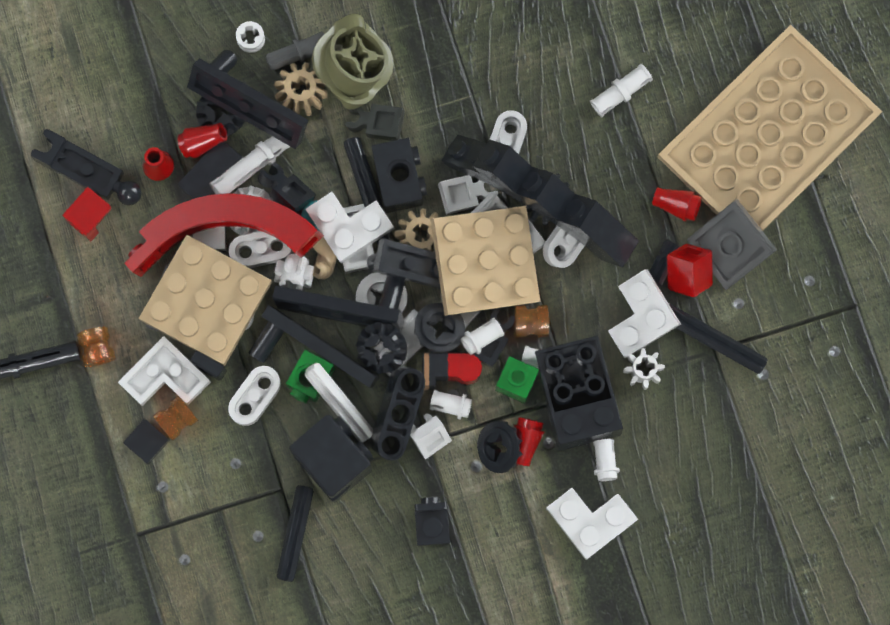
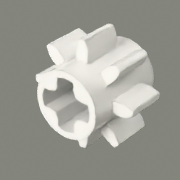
[274,254,314,291]
[623,348,665,390]

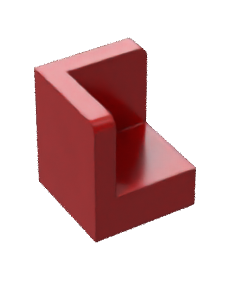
[62,187,111,242]
[667,243,713,297]

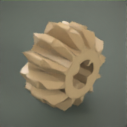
[274,62,328,116]
[394,208,438,252]

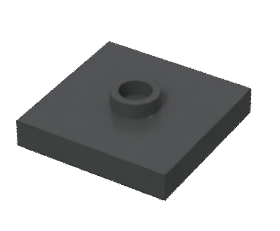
[687,199,777,290]

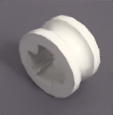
[236,21,265,53]

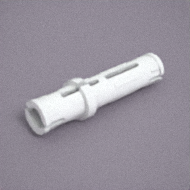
[209,136,290,194]

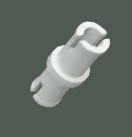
[590,64,653,117]

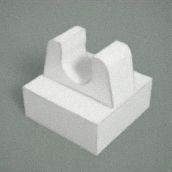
[410,414,452,459]

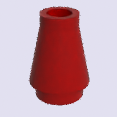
[177,123,227,158]
[142,147,174,181]
[652,187,702,222]
[513,417,545,467]

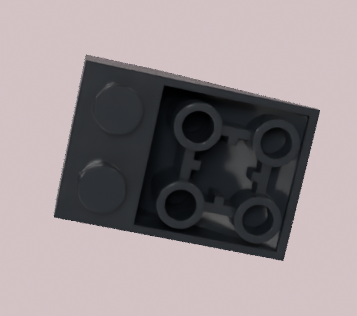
[535,335,623,451]

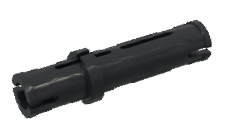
[0,340,81,379]

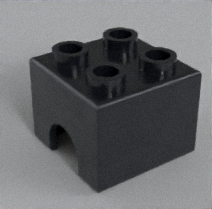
[289,414,374,502]

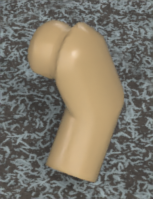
[313,237,337,279]

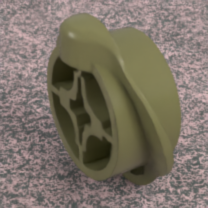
[312,13,394,110]

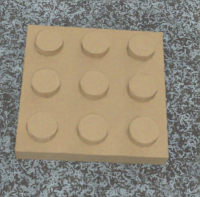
[430,206,540,316]
[139,235,272,366]

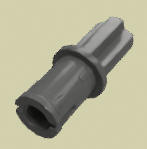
[266,31,324,70]

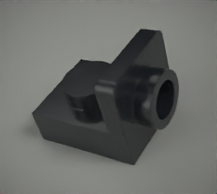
[414,497,450,546]

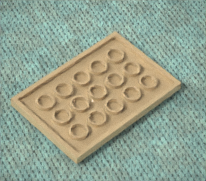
[657,25,882,231]

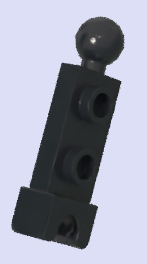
[31,129,142,206]

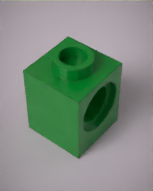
[286,350,335,404]
[495,356,539,404]

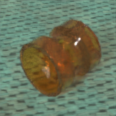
[515,305,549,338]
[76,326,116,367]
[153,396,198,441]

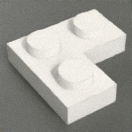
[306,192,395,264]
[608,269,681,358]
[118,336,211,406]
[546,488,638,560]

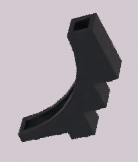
[441,134,639,268]

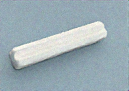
[305,363,373,442]

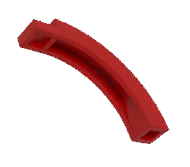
[124,193,324,277]

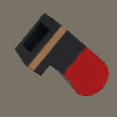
[422,353,482,390]

